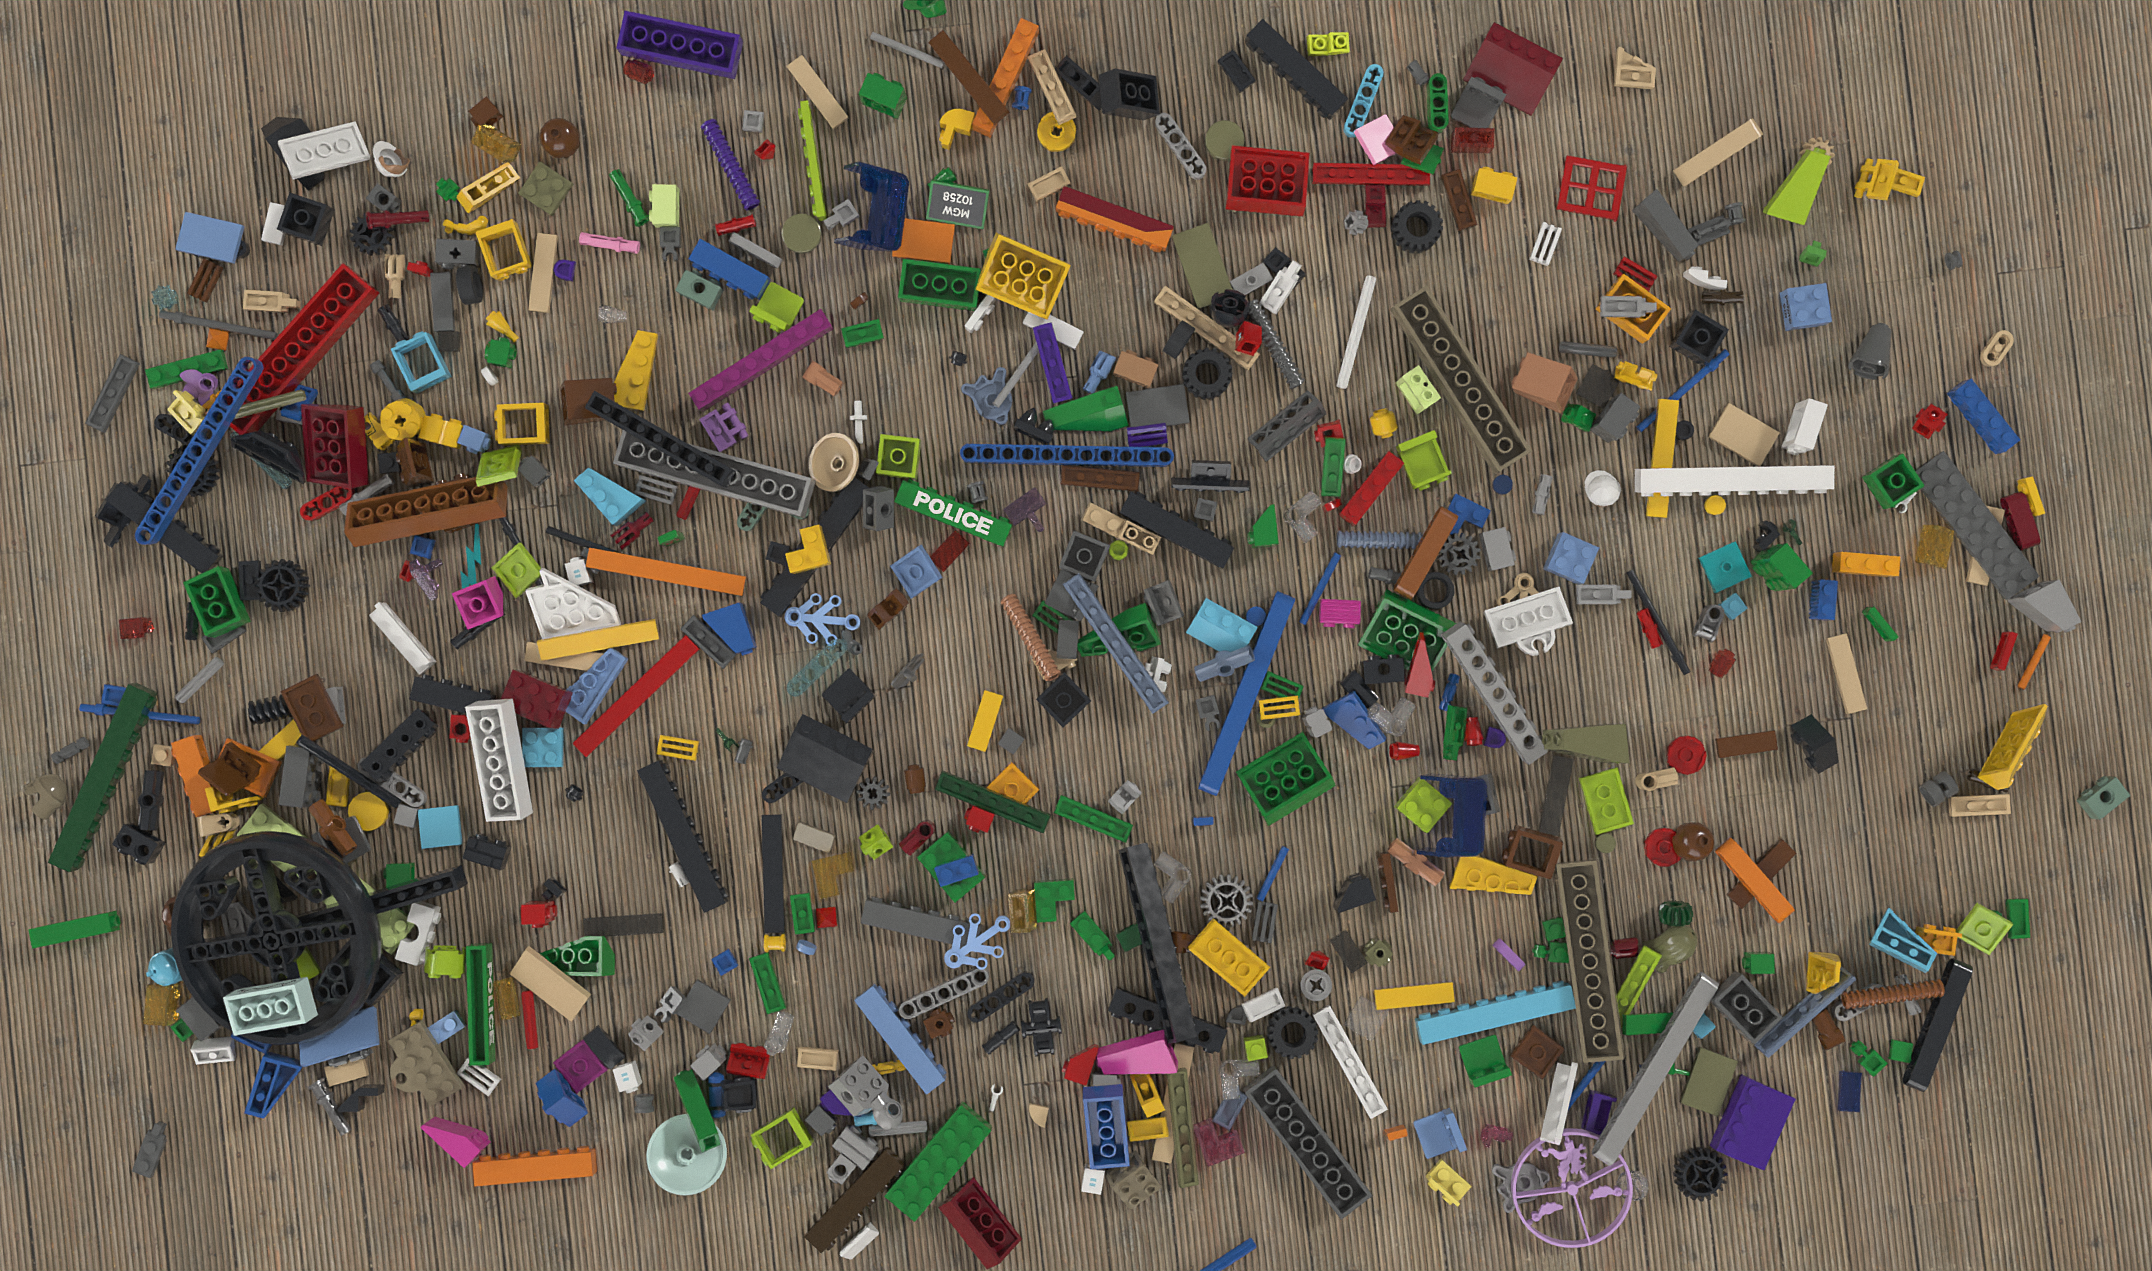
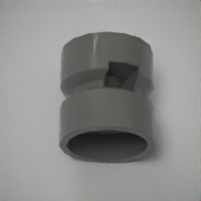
[1919,771,1959,807]

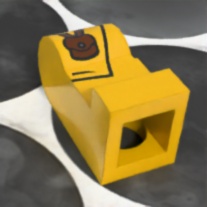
[364,412,395,451]

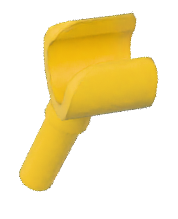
[409,1009,424,1027]

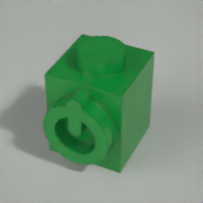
[485,337,517,368]

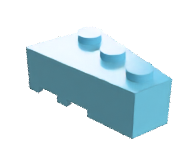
[574,468,646,526]
[1868,908,1937,973]

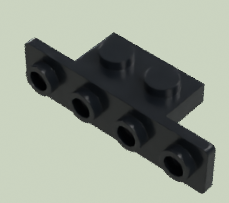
[1171,460,1250,493]
[95,474,152,548]

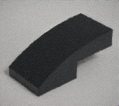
[1263,247,1306,290]
[583,1025,625,1070]

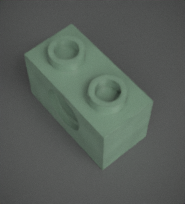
[675,270,724,311]
[2076,776,2131,820]

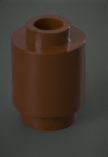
[904,764,926,794]

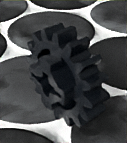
[349,212,394,256]

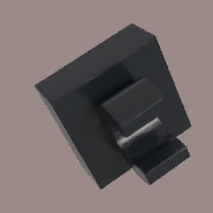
[542,877,567,900]

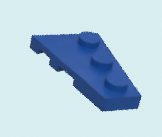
[1322,691,1386,749]

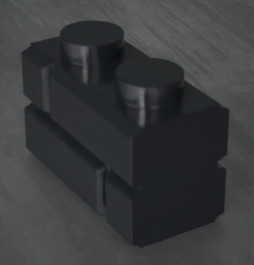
[463,833,511,870]

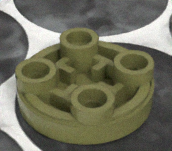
[1205,120,1244,161]
[782,213,821,254]

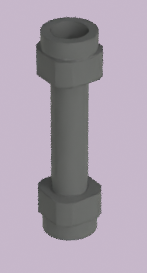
[370,360,406,402]

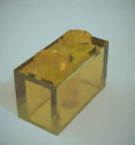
[471,125,522,163]
[1008,889,1037,933]
[143,982,180,1026]

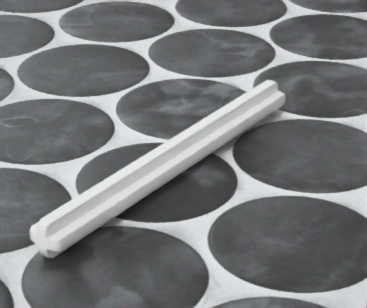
[1336,275,1376,389]

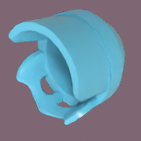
[146,948,183,986]

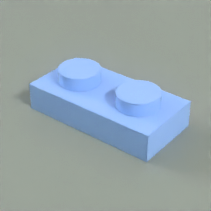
[428,1010,467,1044]

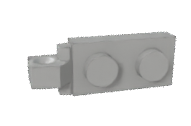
[1600,296,1657,318]
[1576,585,1632,604]

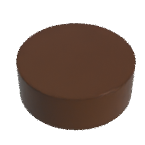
[850,292,869,310]

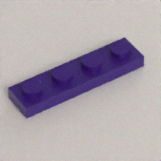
[1033,322,1073,403]

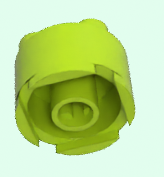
[424,945,466,978]

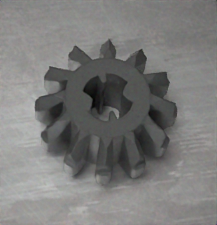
[857,776,890,810]

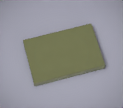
[1679,1047,1738,1117]

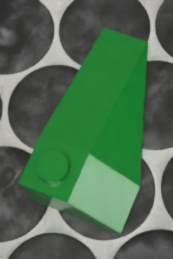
[1077,603,1161,657]

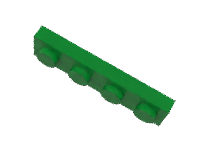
[145,349,228,389]

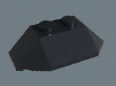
[261,117,325,191]
[230,430,306,485]

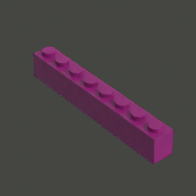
[688,309,834,412]

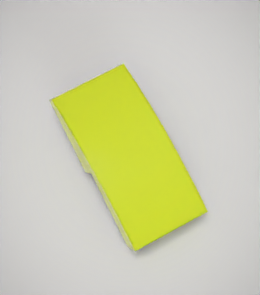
[1307,32,1350,56]

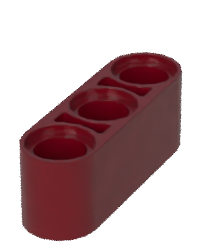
[2000,491,2041,551]

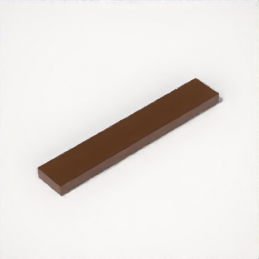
[928,30,1010,125]

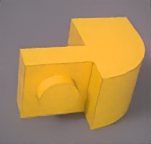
[939,109,975,150]

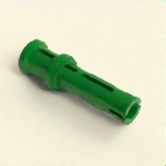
[609,169,650,227]

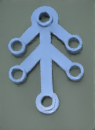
[784,593,861,646]
[944,913,1011,970]

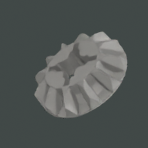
[1300,969,1332,1001]

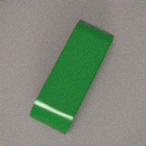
[1426,73,1449,134]

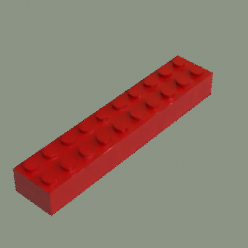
[227,263,380,435]

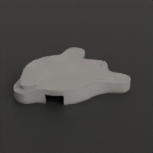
[1491,1162,1550,1213]

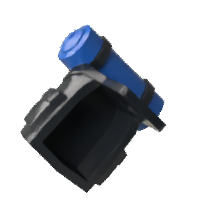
[707,1072,756,1118]

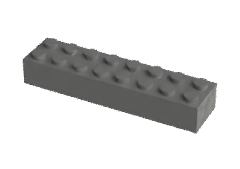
[1243,1065,1373,1220]

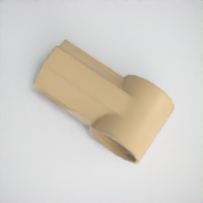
[1635,767,1679,791]

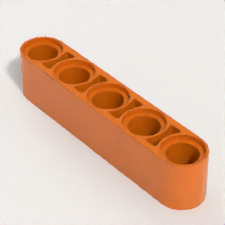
[1715,838,1795,924]

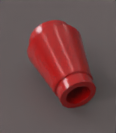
[1464,717,1484,746]
[1389,741,1420,761]

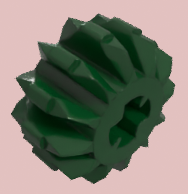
[1659,900,1693,927]

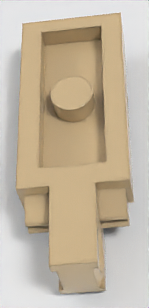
[243,290,301,313]

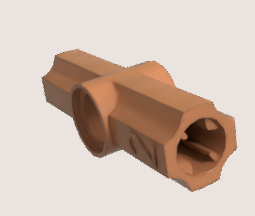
[1387,838,1445,886]

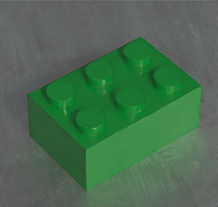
[1750,543,1813,591]
[183,566,251,638]
[917,831,986,903]

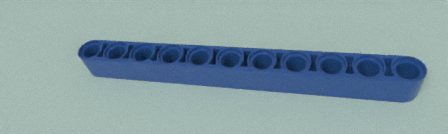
[135,357,263,545]
[960,444,1174,467]
[1198,591,1295,796]

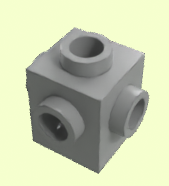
[628,1015,664,1051]

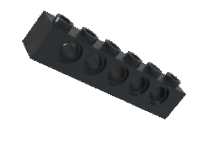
[1108,986,1227,1054]

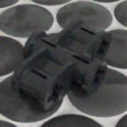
[1021,998,1062,1057]

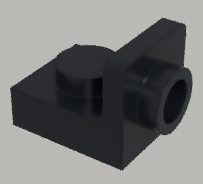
[1753,520,1780,552]

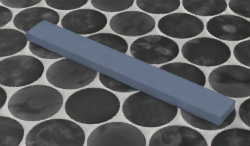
[1063,573,1169,714]

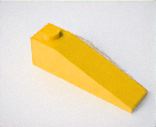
[1806,952,1841,994]

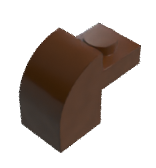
[867,588,909,630]

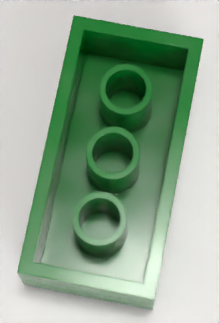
[898,259,982,311]

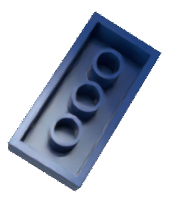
[1083,1084,1130,1169]

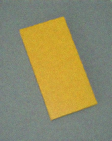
[1187,918,1270,997]

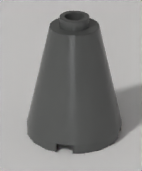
[1848,323,1891,380]

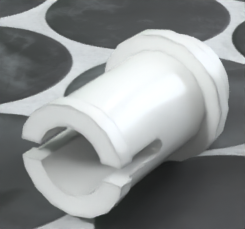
[669,861,689,887]

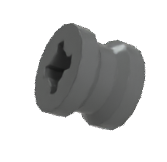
[634,1094,654,1113]

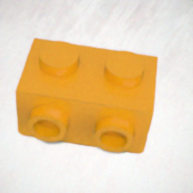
[1915,924,1962,956]

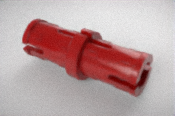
[715,214,756,236]
[1636,608,1663,649]

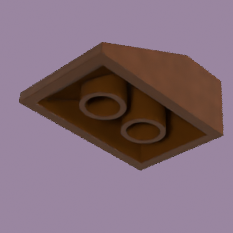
[396,438,434,487]

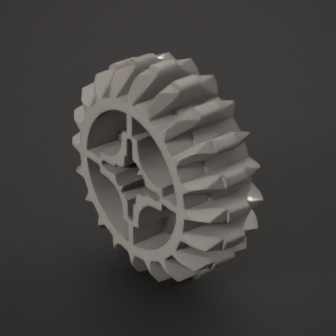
[1200,874,1253,928]

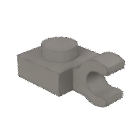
[824,199,859,231]

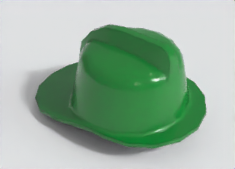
[903,0,947,18]

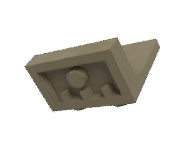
[1104,1150,1162,1210]

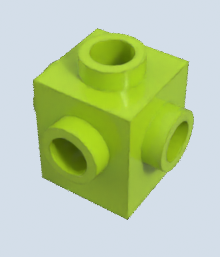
[859,824,893,860]

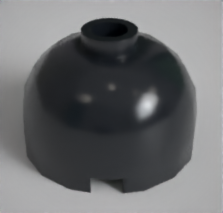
[1210,289,1250,328]

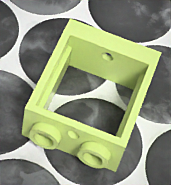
[1396,365,1441,415]

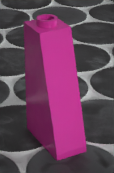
[1095,1029,1178,1075]

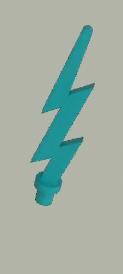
[460,524,482,589]

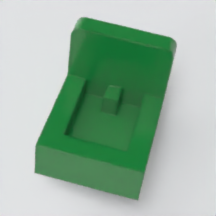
[1561,403,1596,432]

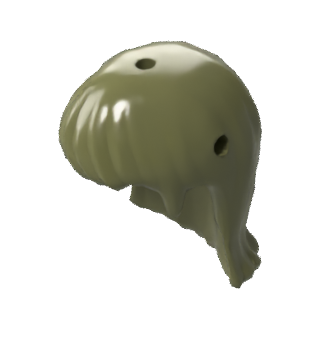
[1642,925,1698,973]

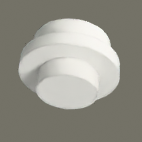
[1343,454,1362,474]

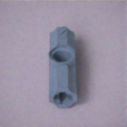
[1194,645,1255,682]

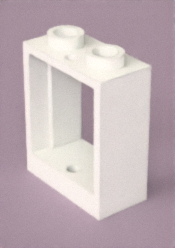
[1781,398,1828,455]

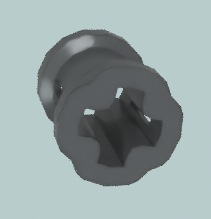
[1725,202,1746,226]
[966,481,989,505]

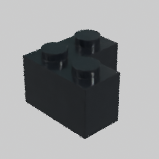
[1791,714,1839,774]

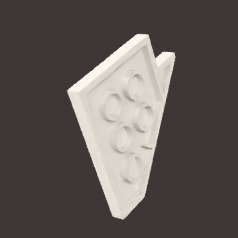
[526,568,621,639]

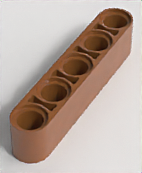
[1393,506,1458,600]

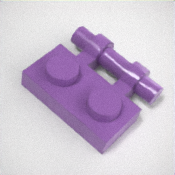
[699,403,749,453]

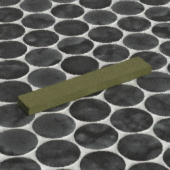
[1166,1067,1199,1188]

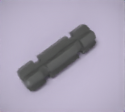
[51,737,90,764]

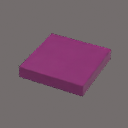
[553,1040,609,1094]

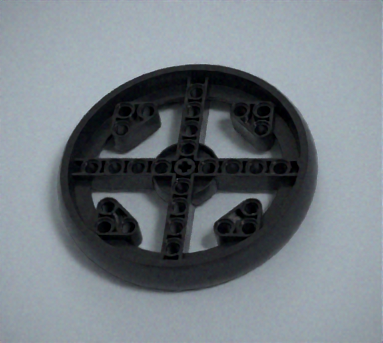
[171,831,382,1045]

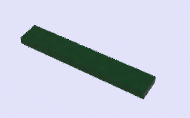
[935,771,1051,834]

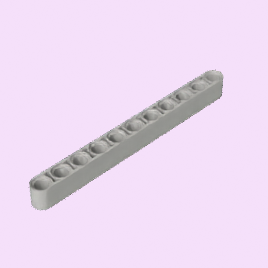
[1592,972,1719,1166]

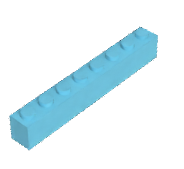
[1414,981,1576,1045]

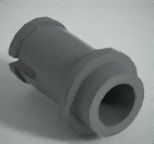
[1406,60,1430,86]
[734,738,753,764]

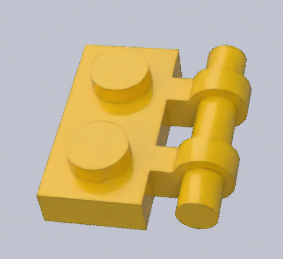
[1854,158,1899,200]

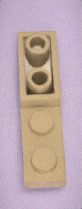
[1081,503,1161,555]

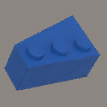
[244,1051,303,1119]

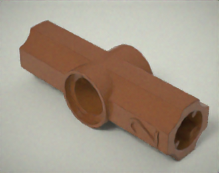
[308,799,357,857]

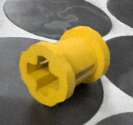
[764,934,786,952]

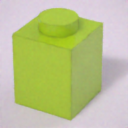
[1243,1034,1268,1061]

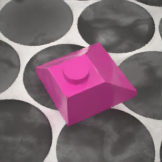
[452,576,503,629]

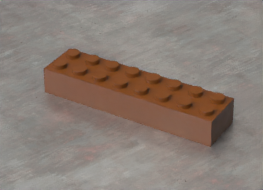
[344,477,508,547]

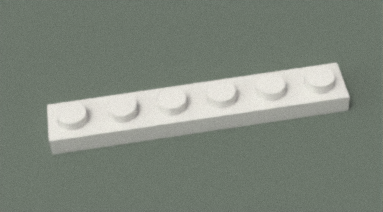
[1312,1005,1388,1119]

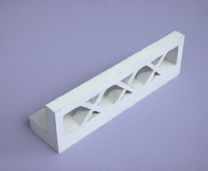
[369,602,436,675]
[1540,1062,1578,1145]

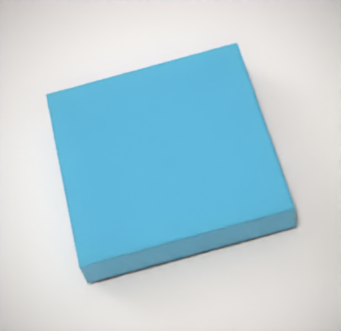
[418,805,463,849]

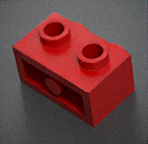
[521,900,558,928]

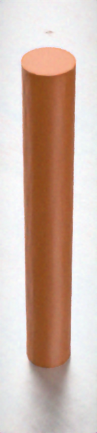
[2017,634,2051,690]

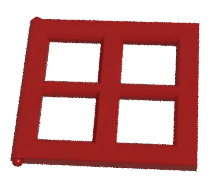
[1556,155,1627,222]

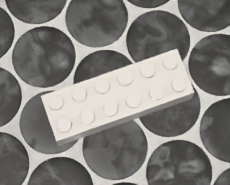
[465,699,533,822]

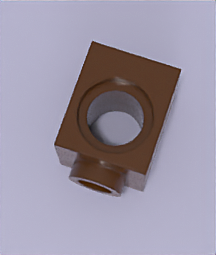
[468,96,504,131]

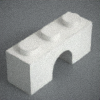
[395,901,441,966]

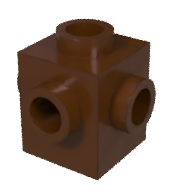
[923,1008,955,1039]

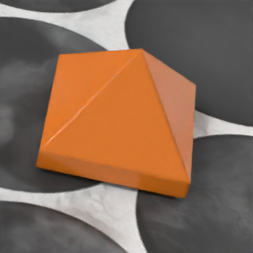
[206,328,230,351]

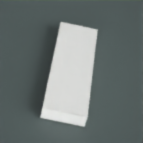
[1023,312,1084,350]

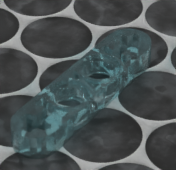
[787,638,848,697]

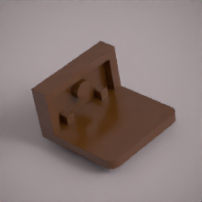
[198,742,262,796]

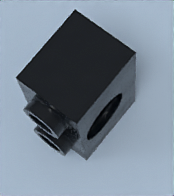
[1363,654,1406,684]

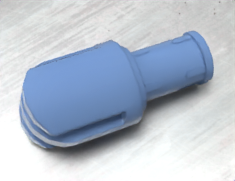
[1083,351,1116,394]

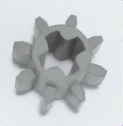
[1344,210,1368,235]

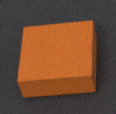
[1384,1125,1408,1141]

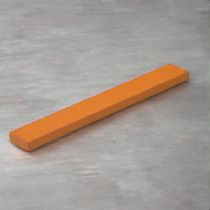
[586,548,746,596]

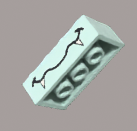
[223,977,318,1036]

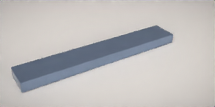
[1754,966,1856,1058]

